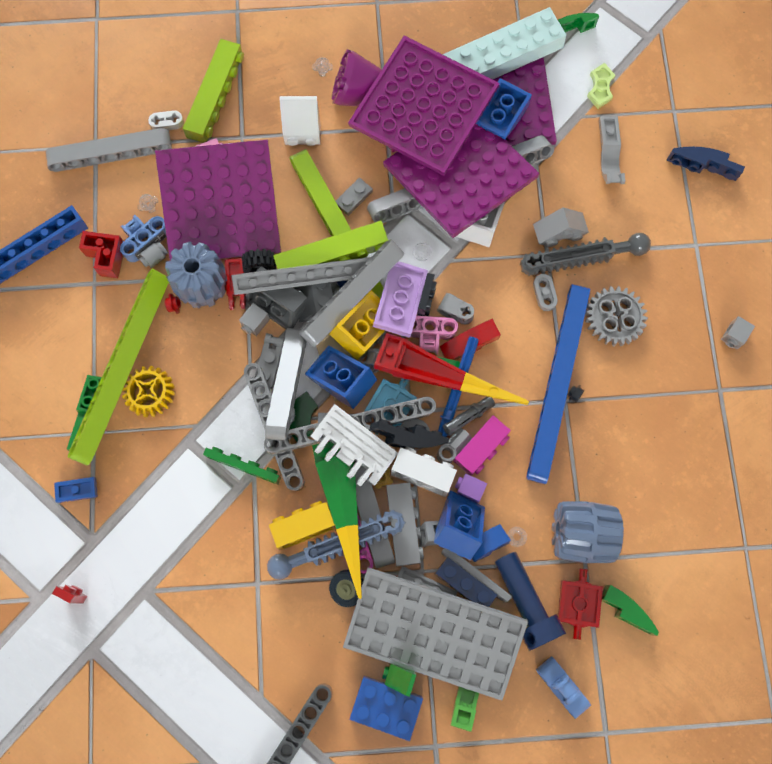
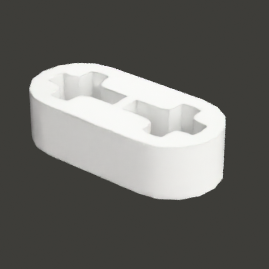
[148,111,184,130]

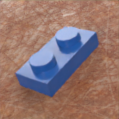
[54,477,98,503]

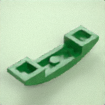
[558,13,600,33]

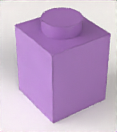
[455,474,487,503]

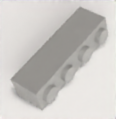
[386,482,424,567]

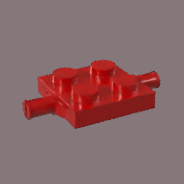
[558,568,603,640]

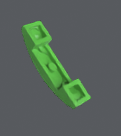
[450,686,479,732]

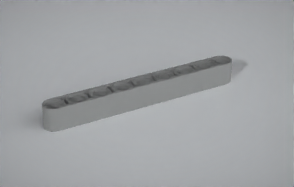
[264,397,436,454]

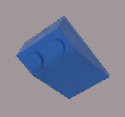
[476,78,532,139]
[305,345,377,409]
[434,490,485,560]

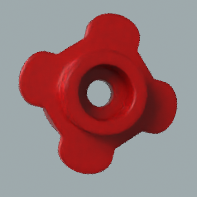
[165,293,181,314]

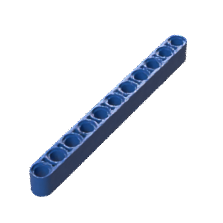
[526,284,590,484]

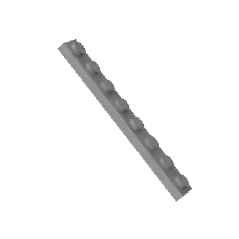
[231,257,371,295]

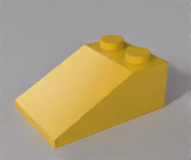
[329,290,385,360]

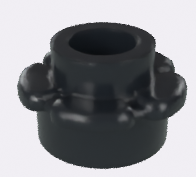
[567,385,585,403]

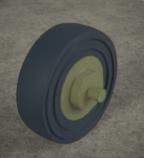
[329,569,364,607]

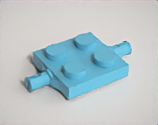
[364,378,417,435]

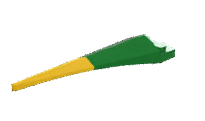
[312,441,362,600]

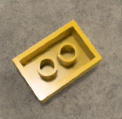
[269,501,336,550]

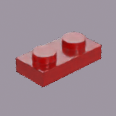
[52,584,87,604]

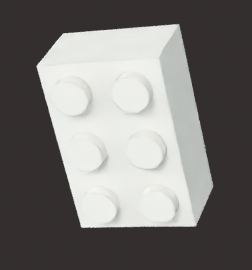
[391,447,457,497]

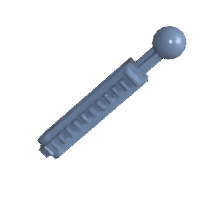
[267,510,406,580]

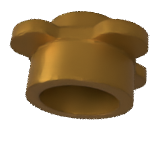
[371,468,393,489]

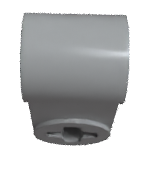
[437,293,474,325]

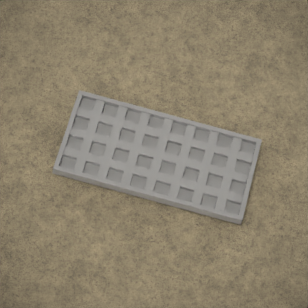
[343,567,528,701]

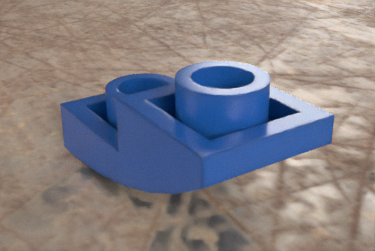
[472,524,511,562]

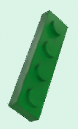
[203,447,281,485]

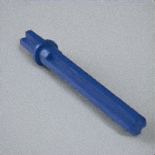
[438,337,479,437]

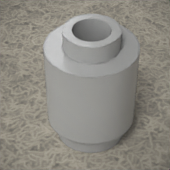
[139,241,168,268]

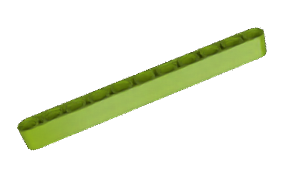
[289,149,384,299]
[68,269,169,465]

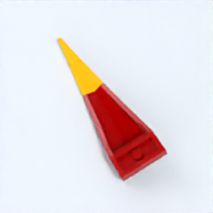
[374,333,529,405]

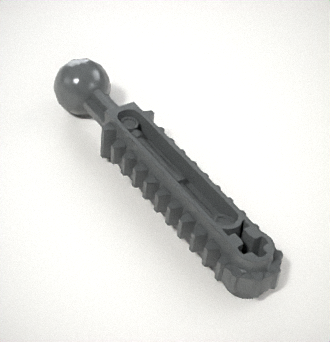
[520,233,651,276]

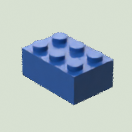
[349,676,423,741]

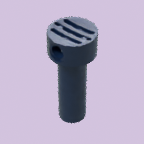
[495,552,566,651]

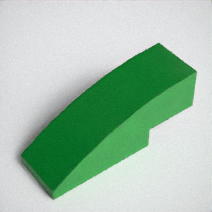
[602,585,659,636]

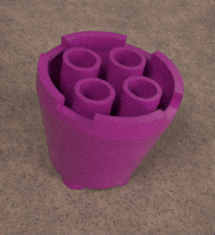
[332,49,382,106]

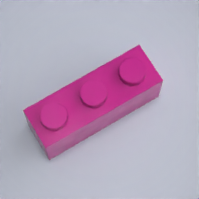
[453,415,511,476]

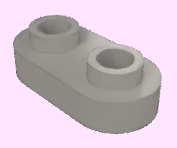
[533,274,558,311]

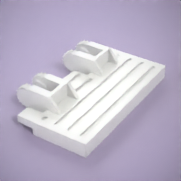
[310,404,398,486]

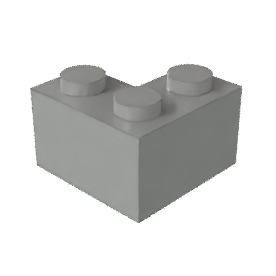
[533,207,589,247]

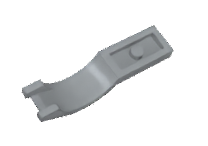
[599,116,626,184]

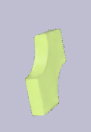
[587,63,616,109]

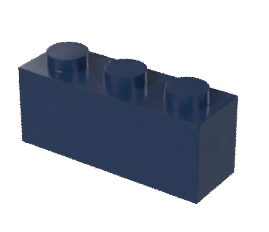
[434,557,497,607]

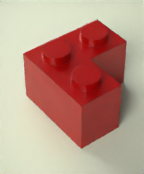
[79,231,124,279]

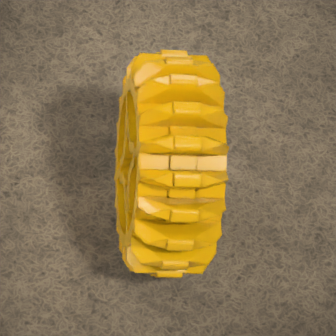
[122,366,175,418]

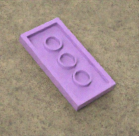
[373,261,428,338]

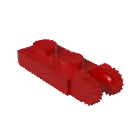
[225,258,246,310]

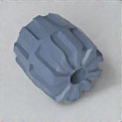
[165,242,227,309]
[552,501,624,563]

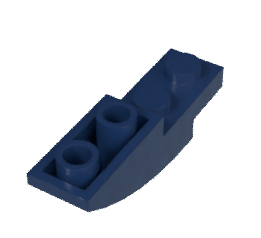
[667,146,745,181]

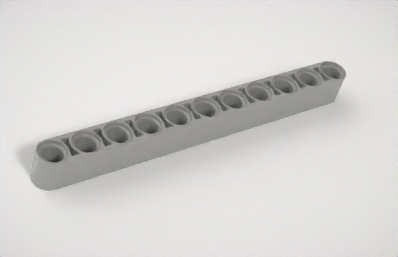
[367,136,554,223]

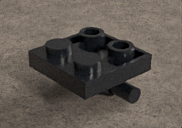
[417,273,437,316]

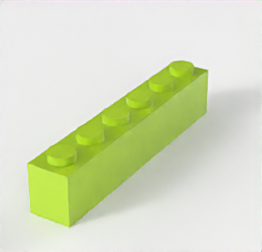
[183,39,244,143]
[273,221,388,269]

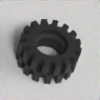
[242,249,277,273]

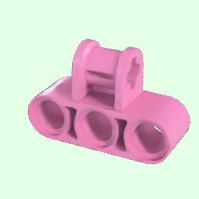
[410,316,458,355]

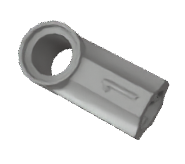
[437,428,472,464]

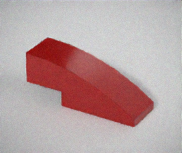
[439,318,501,360]

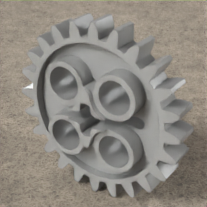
[585,286,648,346]

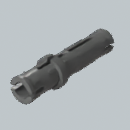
[443,396,495,436]

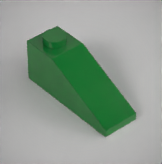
[382,663,416,697]

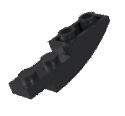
[369,419,449,449]

